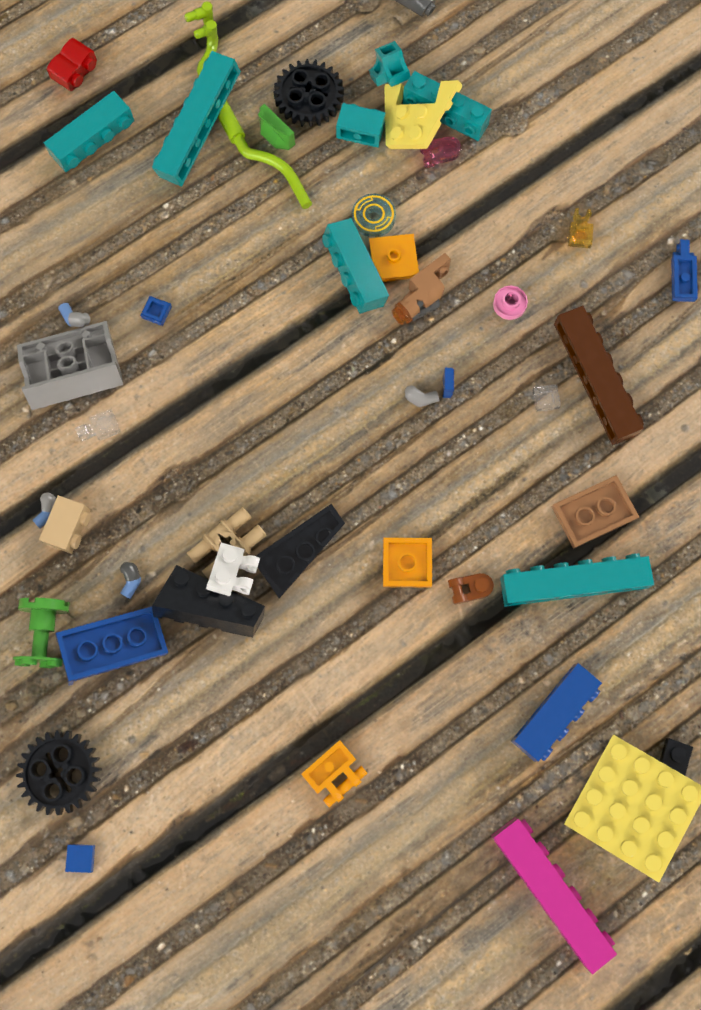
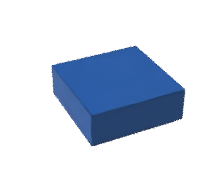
[140,296,172,326]
[443,368,454,398]
[65,844,95,873]

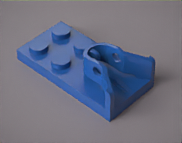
[56,607,168,686]

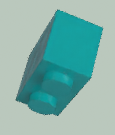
[336,103,386,148]

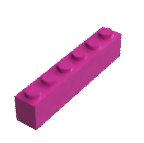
[491,817,617,975]

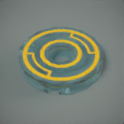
[352,193,396,237]

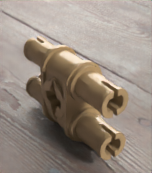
[187,507,267,580]

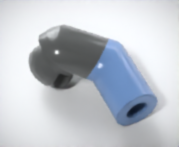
[120,562,141,599]

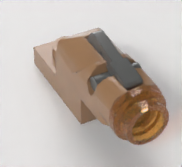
[392,253,451,325]

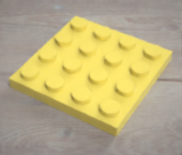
[564,735,701,882]

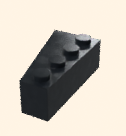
[152,565,265,638]

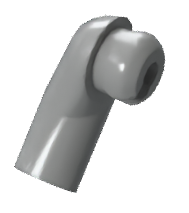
[404,385,439,407]

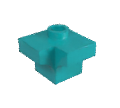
[369,41,411,87]

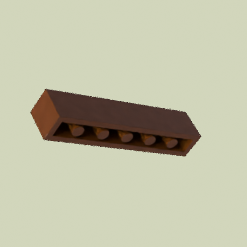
[554,306,644,446]

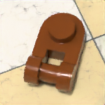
[448,573,494,605]

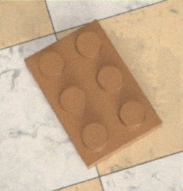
[551,475,639,549]

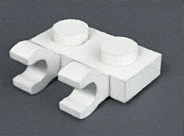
[206,542,260,596]

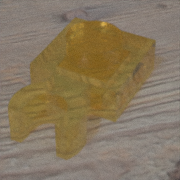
[568,208,594,249]

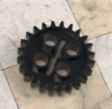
[273,59,344,127]
[16,730,102,816]

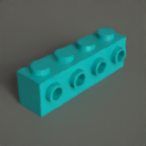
[402,71,492,142]
[43,91,134,172]
[322,218,390,314]

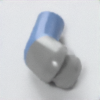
[58,303,91,327]
[33,492,56,528]

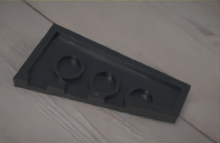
[256,504,345,599]

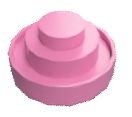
[493,285,528,320]

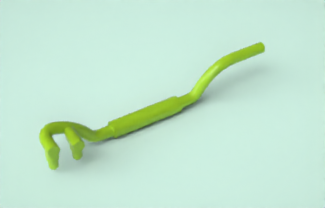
[184,2,312,209]

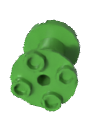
[13,598,70,668]

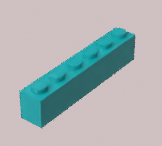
[152,51,241,187]
[500,553,654,607]

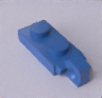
[671,239,698,302]

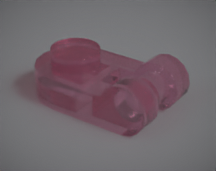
[420,137,461,168]

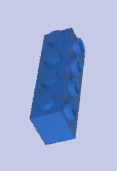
[511,663,602,762]

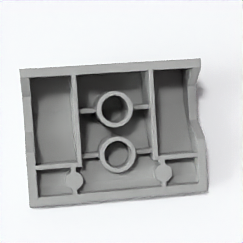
[17,321,123,410]

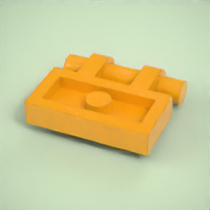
[301,740,368,808]

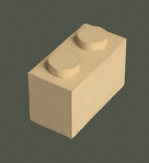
[39,495,91,554]

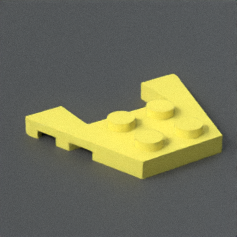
[384,80,462,149]

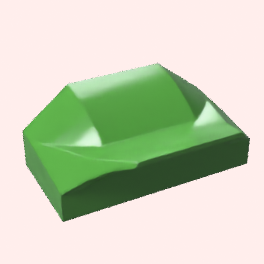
[258,104,295,150]

